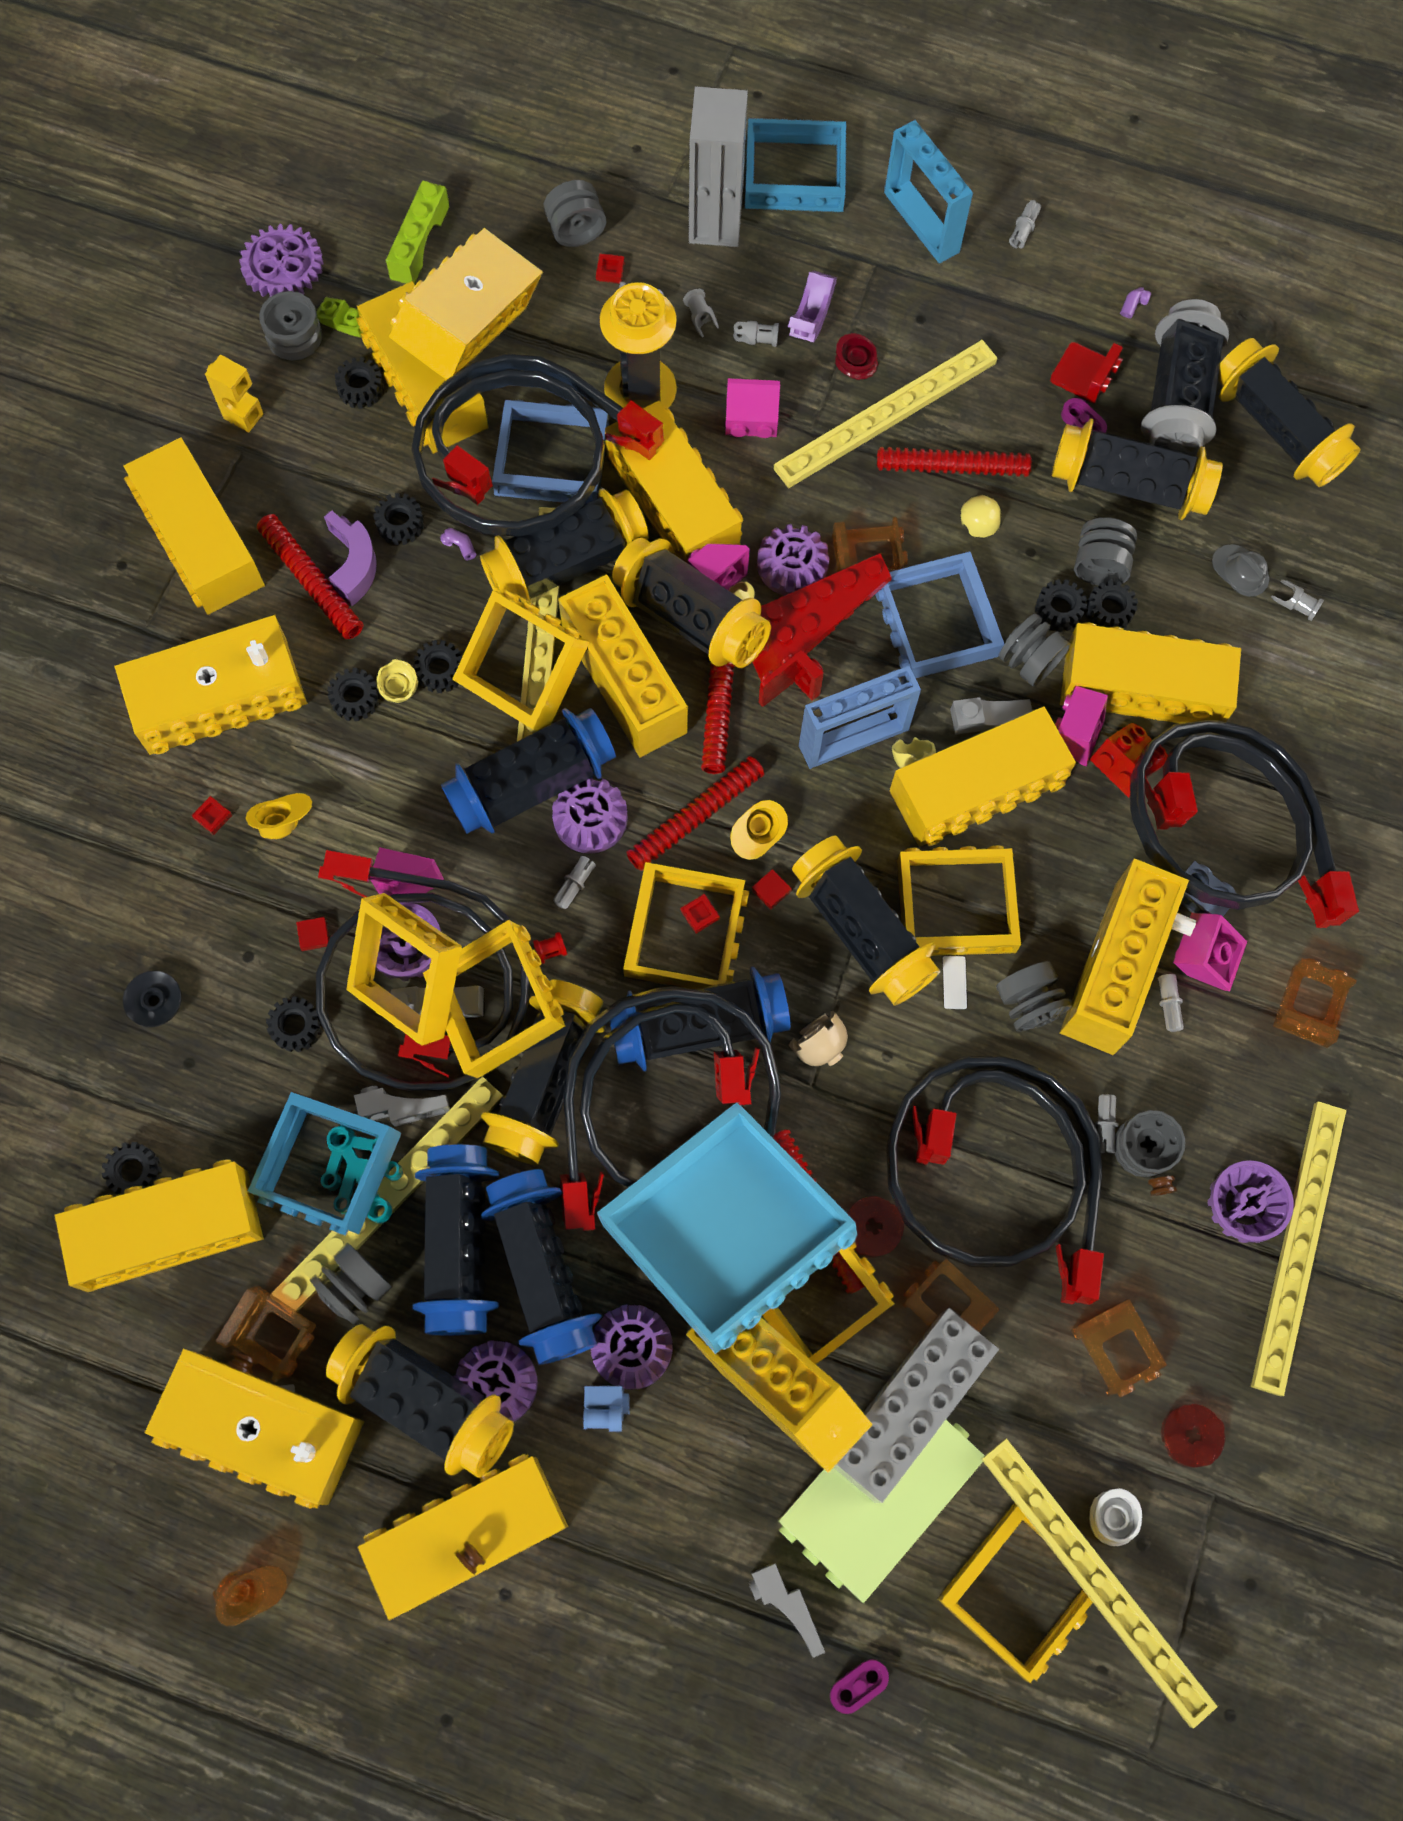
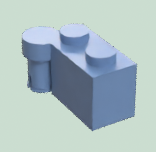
[584,1386,630,1432]

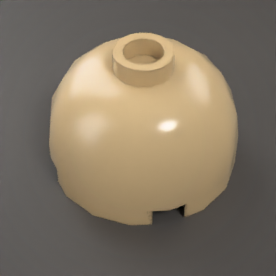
[789,1011,848,1066]

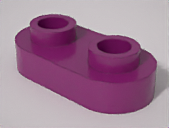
[1061,398,1107,432]
[830,1659,889,1714]

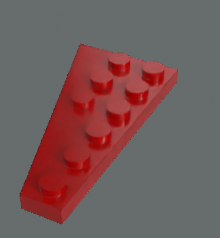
[752,553,892,680]

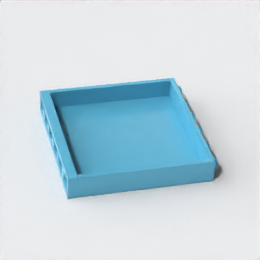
[597,1102,858,1354]

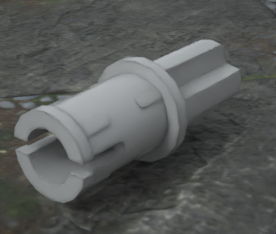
[1009,200,1041,248]
[553,856,596,909]
[1158,974,1184,1032]
[1095,1094,1118,1153]

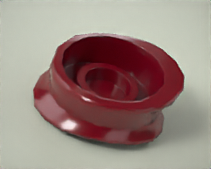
[835,333,878,380]

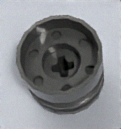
[1074,518,1137,586]
[998,614,1071,687]
[996,961,1072,1032]
[1115,1110,1185,1177]
[310,1242,392,1325]

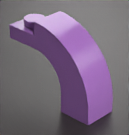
[788,271,837,342]
[324,511,376,606]

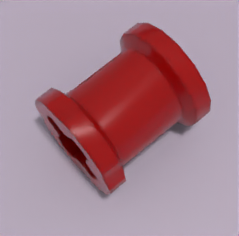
[533,932,567,964]

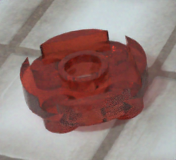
[847,1196,904,1257]
[1161,1404,1225,1468]

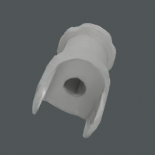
[683,289,719,337]
[733,321,779,347]
[1271,580,1324,621]

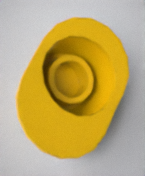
[245,793,312,839]
[730,800,788,860]

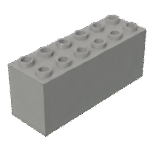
[689,87,748,247]
[833,1308,999,1503]

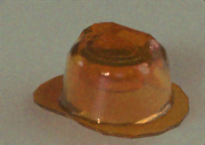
[213,1565,287,1626]

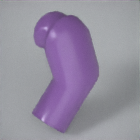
[1120,287,1151,318]
[440,528,476,560]

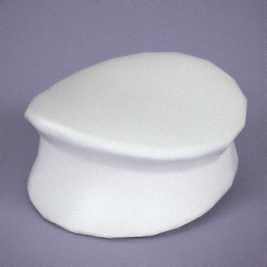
[1089,1488,1142,1546]

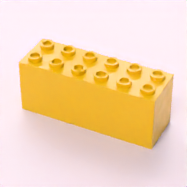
[356,281,488,454]
[605,400,743,563]
[123,437,265,615]
[558,574,688,757]
[1060,622,1241,724]
[890,706,1076,847]
[55,1160,264,1292]
[686,1318,873,1473]
[358,1454,568,1620]

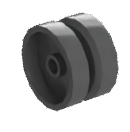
[543,180,606,247]
[259,291,322,361]

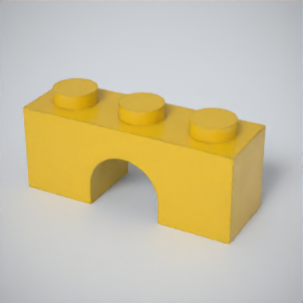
[205,354,264,433]

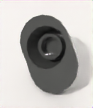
[1212,544,1269,597]

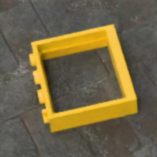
[452,590,590,730]
[897,845,1021,956]
[623,862,749,989]
[346,893,462,1045]
[423,920,565,1078]
[763,1242,894,1364]
[937,1502,1093,1683]

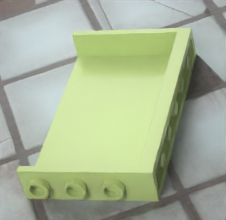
[777,1420,985,1603]

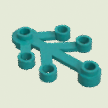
[321,1125,403,1223]

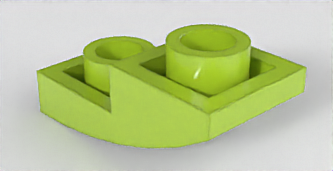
[316,297,362,338]

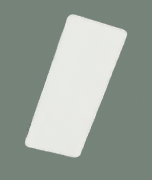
[943,956,967,1009]

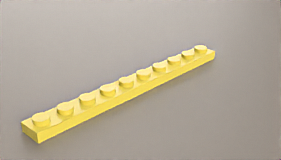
[774,340,997,488]
[517,507,560,742]
[271,1076,503,1315]
[1251,1101,1346,1396]
[981,1439,1217,1728]

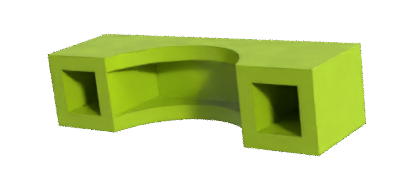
[386,180,449,284]

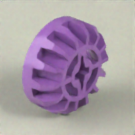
[757,524,829,596]
[552,777,628,853]
[376,903,442,981]
[1208,1161,1294,1243]
[591,1305,673,1390]
[454,1341,538,1422]

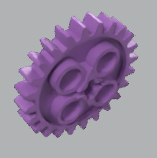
[239,224,323,297]

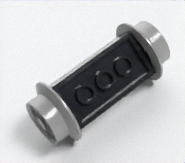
[1141,299,1229,456]

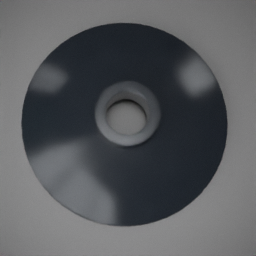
[123,971,182,1027]

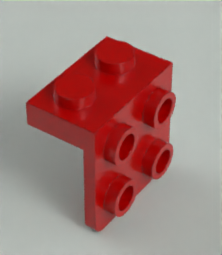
[1050,342,1123,403]
[759,649,824,707]
[1090,723,1168,798]

